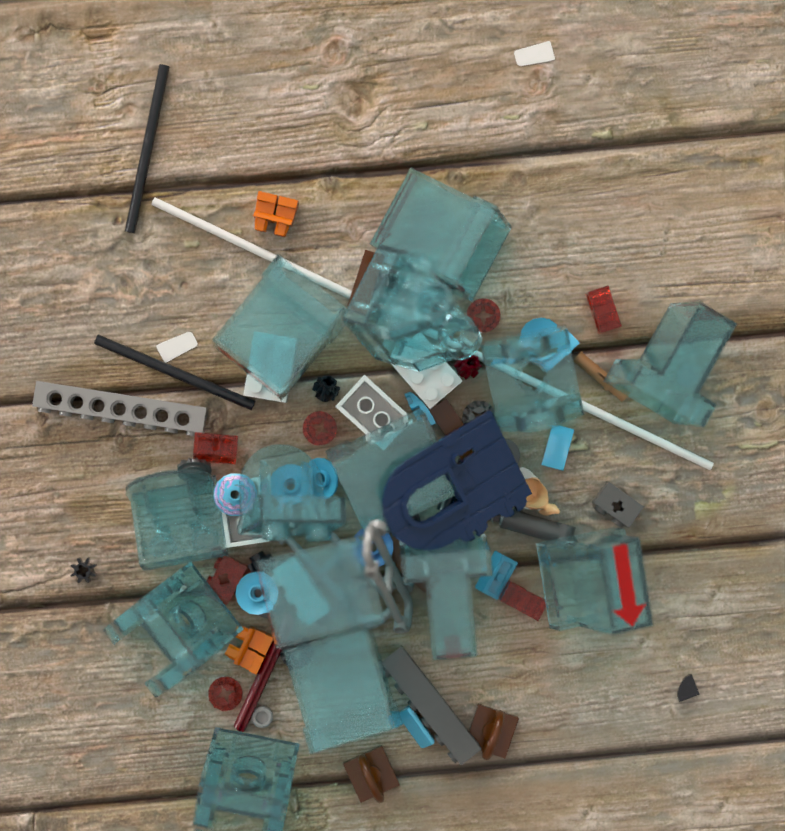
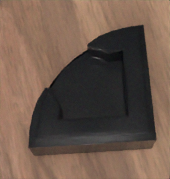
[677,674,700,702]

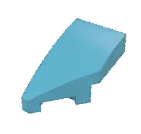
[405,392,436,427]

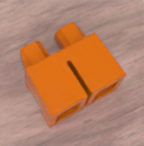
[253,191,299,237]
[225,625,275,675]

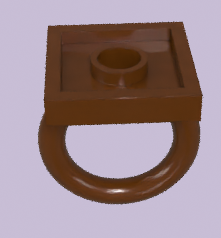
[469,703,519,760]
[343,745,400,803]

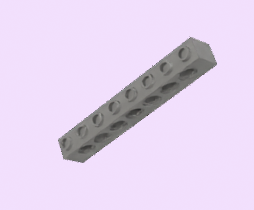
[32,381,208,437]

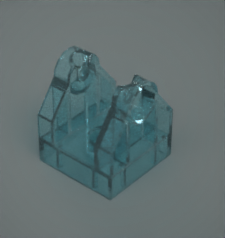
[342,244,482,372]
[481,324,584,432]
[103,561,244,698]
[193,727,300,831]

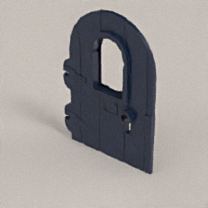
[382,410,532,551]

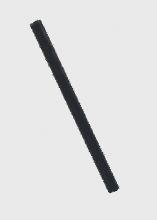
[125,64,170,234]
[94,334,256,411]

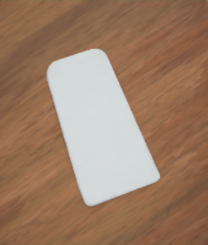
[514,41,555,66]
[156,332,198,363]

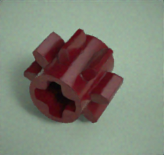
[453,352,482,380]

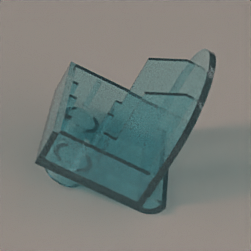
[237,444,346,541]
[125,469,229,571]

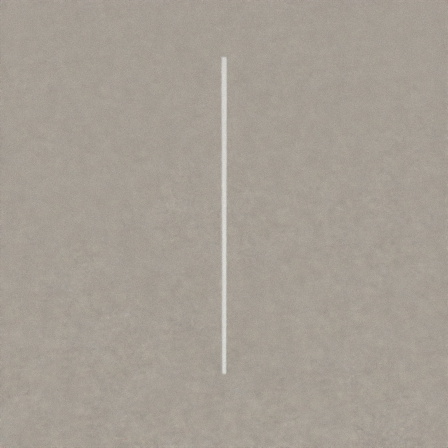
[151,197,714,470]

